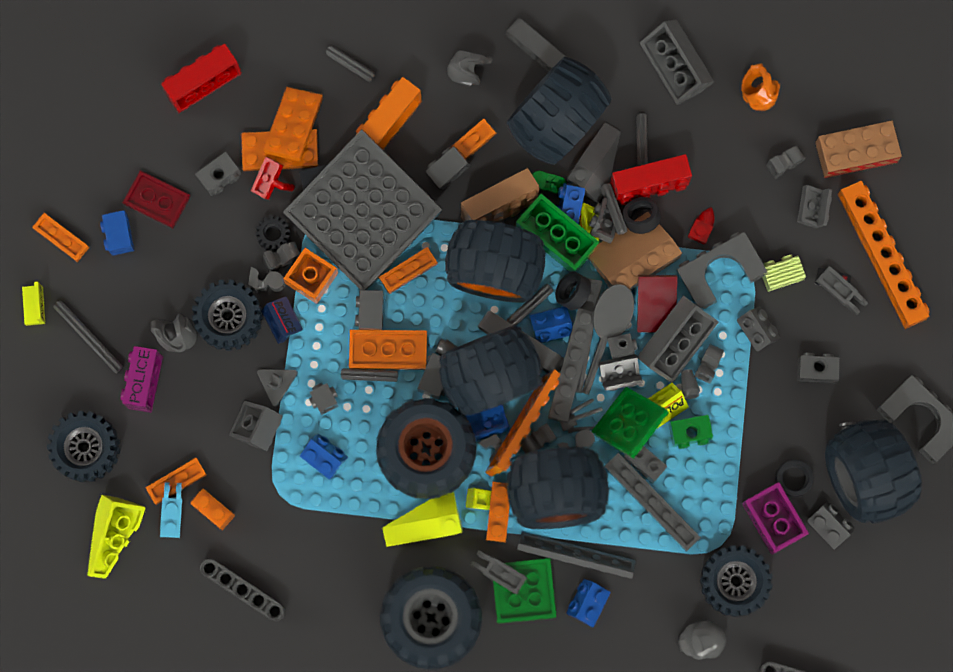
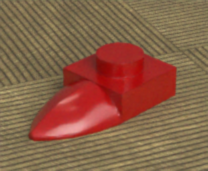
[688,207,714,245]

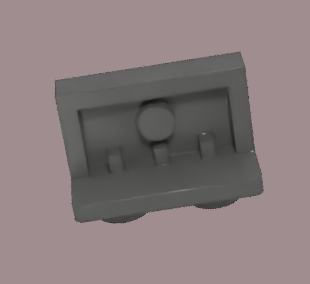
[797,185,832,228]
[589,198,616,244]
[737,306,780,351]
[598,354,642,391]
[807,502,854,549]

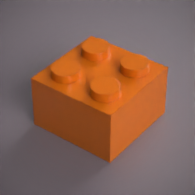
[283,248,338,304]

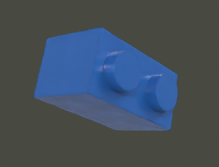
[100,210,134,256]

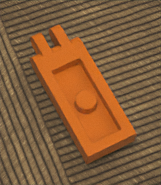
[452,119,497,159]

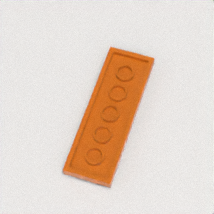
[485,370,560,476]

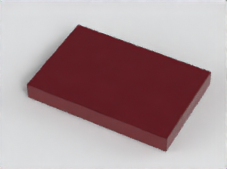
[122,170,191,229]
[637,275,677,332]

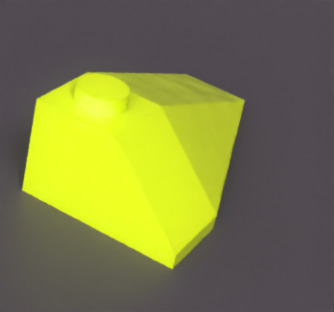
[382,492,463,547]
[87,495,146,579]

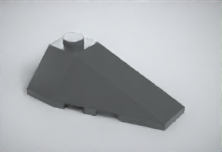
[567,123,621,203]

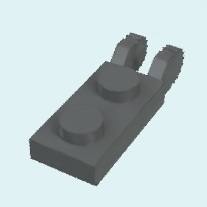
[816,266,868,315]
[470,551,527,595]

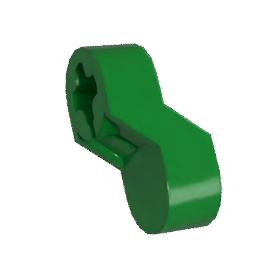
[531,171,566,194]

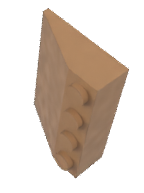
[589,212,682,291]

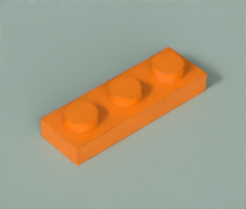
[32,213,89,262]
[379,247,438,294]
[145,458,207,505]
[486,482,510,543]

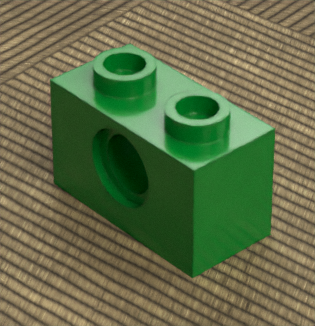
[669,415,713,449]

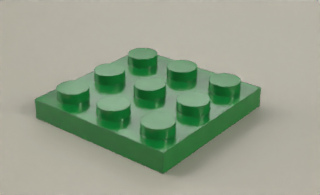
[591,387,669,459]
[493,558,556,624]

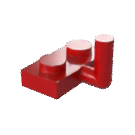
[251,157,295,200]

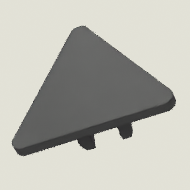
[257,370,298,407]

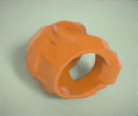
[742,64,780,111]

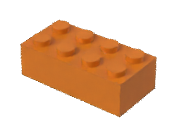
[356,77,422,150]

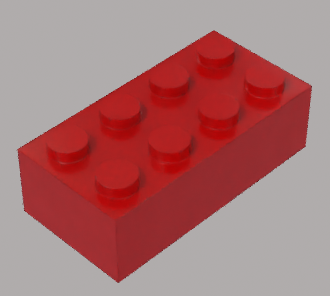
[161,44,241,113]
[610,154,692,205]

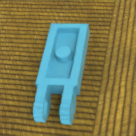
[160,482,182,538]

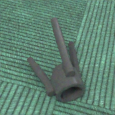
[560,399,603,433]

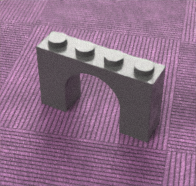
[677,232,767,310]
[877,375,953,465]

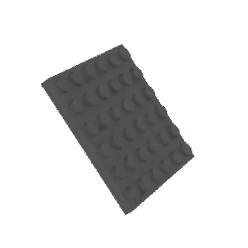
[283,129,443,290]

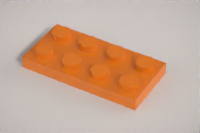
[263,87,323,162]
[242,129,318,171]
[349,330,427,370]

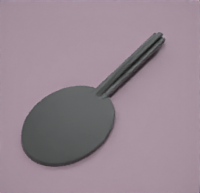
[582,284,634,395]

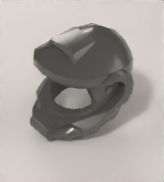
[447,51,492,87]
[151,313,197,353]
[678,620,726,660]

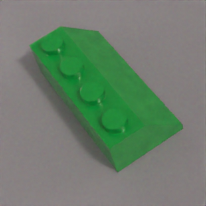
[516,194,600,272]

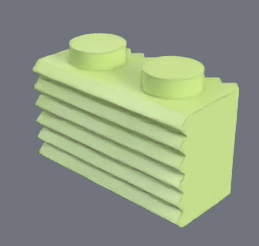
[762,254,806,292]

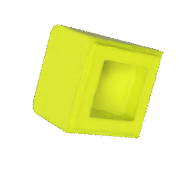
[466,488,491,510]

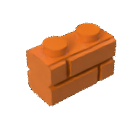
[190,489,235,530]

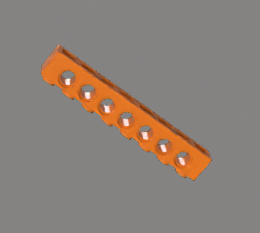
[838,181,930,329]

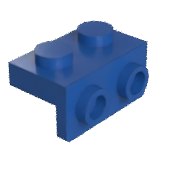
[556,183,585,223]
[529,306,573,343]
[465,404,510,441]
[300,434,348,480]
[566,579,611,627]

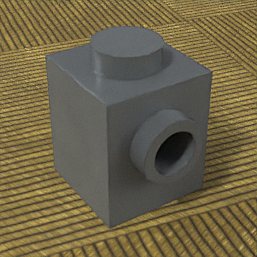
[608,333,638,359]
[309,383,339,415]

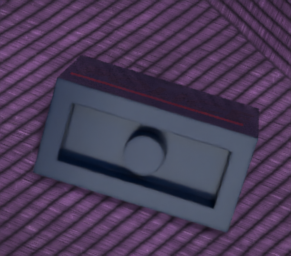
[262,297,303,344]

